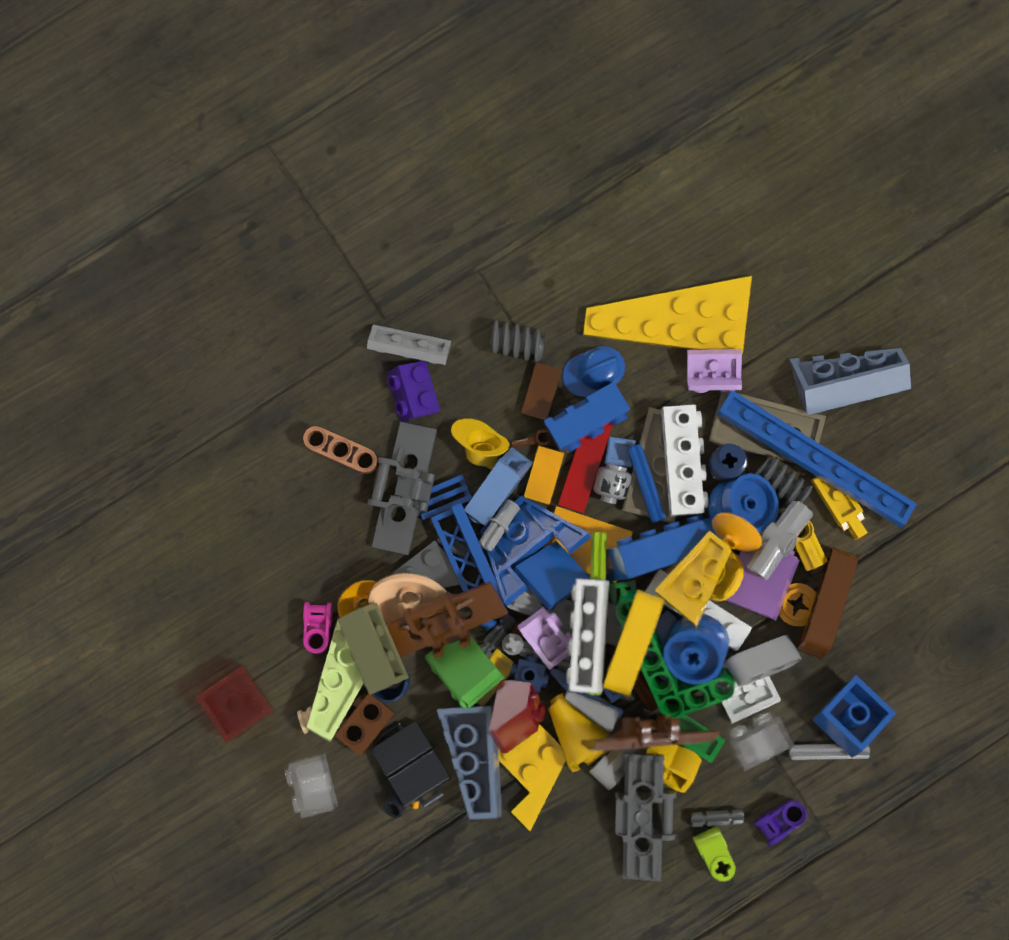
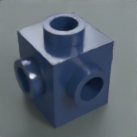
[509,655,550,692]

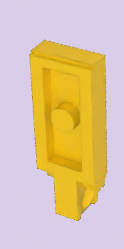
[811,477,867,540]

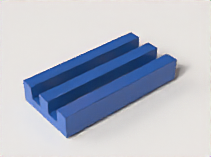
[420,475,472,520]

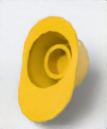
[451,418,509,470]

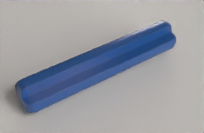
[627,444,665,523]

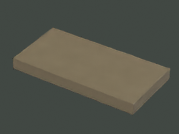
[708,391,826,465]
[622,407,700,524]

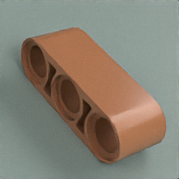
[303,426,378,474]

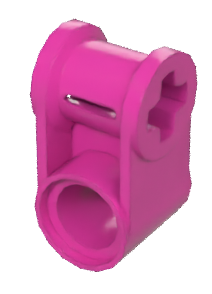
[303,602,333,654]

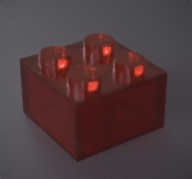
[196,666,275,743]

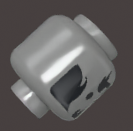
[593,463,632,504]

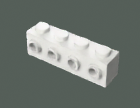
[661,405,708,516]
[567,579,609,693]

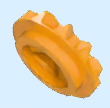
[779,583,816,626]

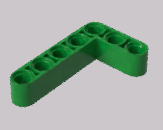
[616,590,736,718]

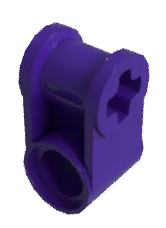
[753,799,807,846]

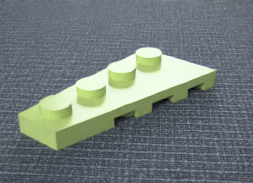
[306,620,363,742]

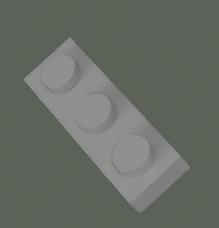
[367,325,451,365]

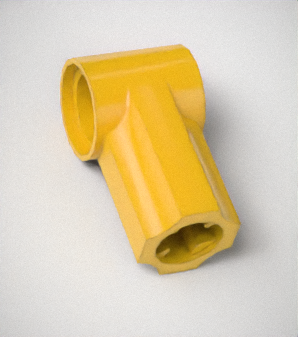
[795,521,828,571]

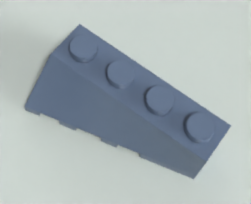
[790,348,911,415]

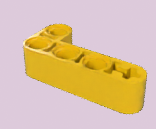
[603,590,664,697]

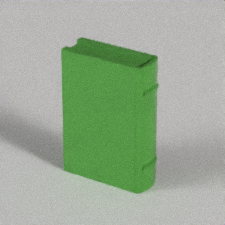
[425,636,505,709]

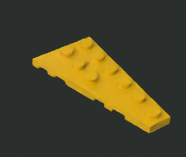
[583,276,752,354]

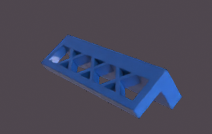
[431,503,504,613]

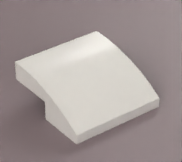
[717,663,781,724]

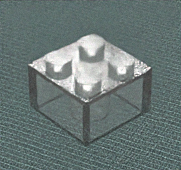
[724,712,794,771]
[285,753,338,818]

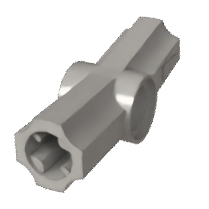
[746,501,813,580]

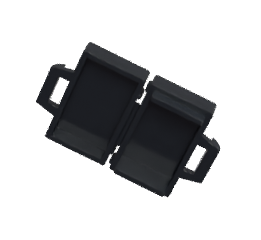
[370,721,451,808]

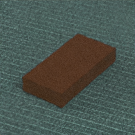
[521,363,562,421]

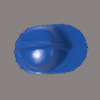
[563,346,625,397]

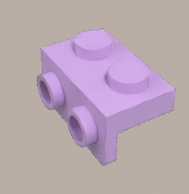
[687,349,742,393]
[517,607,573,670]

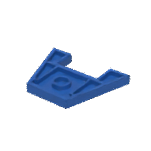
[480,496,591,606]

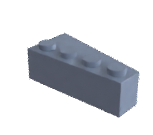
[437,706,502,819]

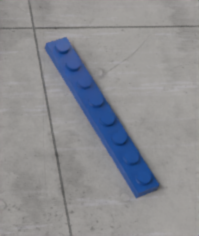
[717,390,917,528]

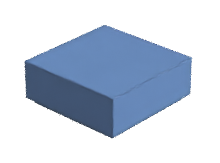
[605,437,636,468]

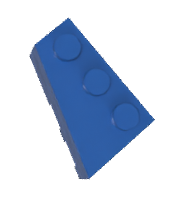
[544,382,631,453]

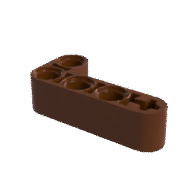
[796,547,859,659]

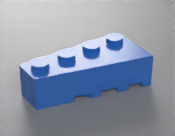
[606,514,720,582]

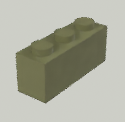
[338,603,409,695]

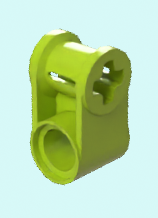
[692,826,735,881]

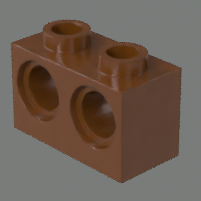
[335,693,396,756]

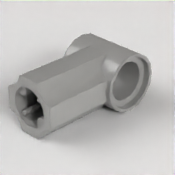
[589,748,644,790]

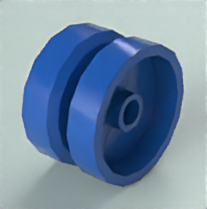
[708,473,779,532]
[664,614,730,685]

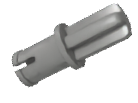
[479,500,520,551]
[502,633,524,655]

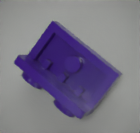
[387,361,440,423]

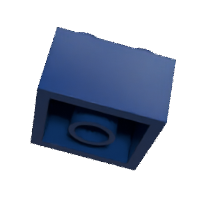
[812,675,896,758]

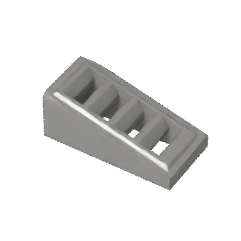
[565,690,619,732]

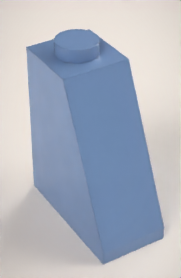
[464,447,533,526]

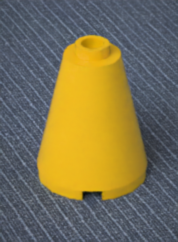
[548,693,611,772]

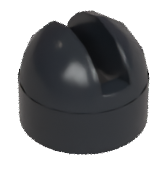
[383,794,406,818]

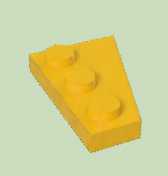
[654,531,731,627]

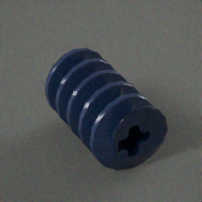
[708,444,747,482]

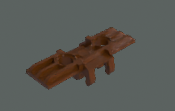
[386,581,508,659]
[581,715,719,751]

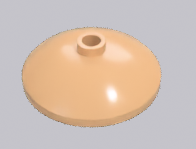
[369,573,447,632]

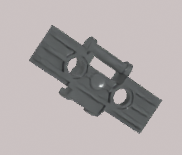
[367,422,437,555]
[614,753,676,881]

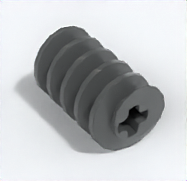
[490,319,548,363]
[754,457,812,508]

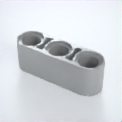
[725,635,802,687]

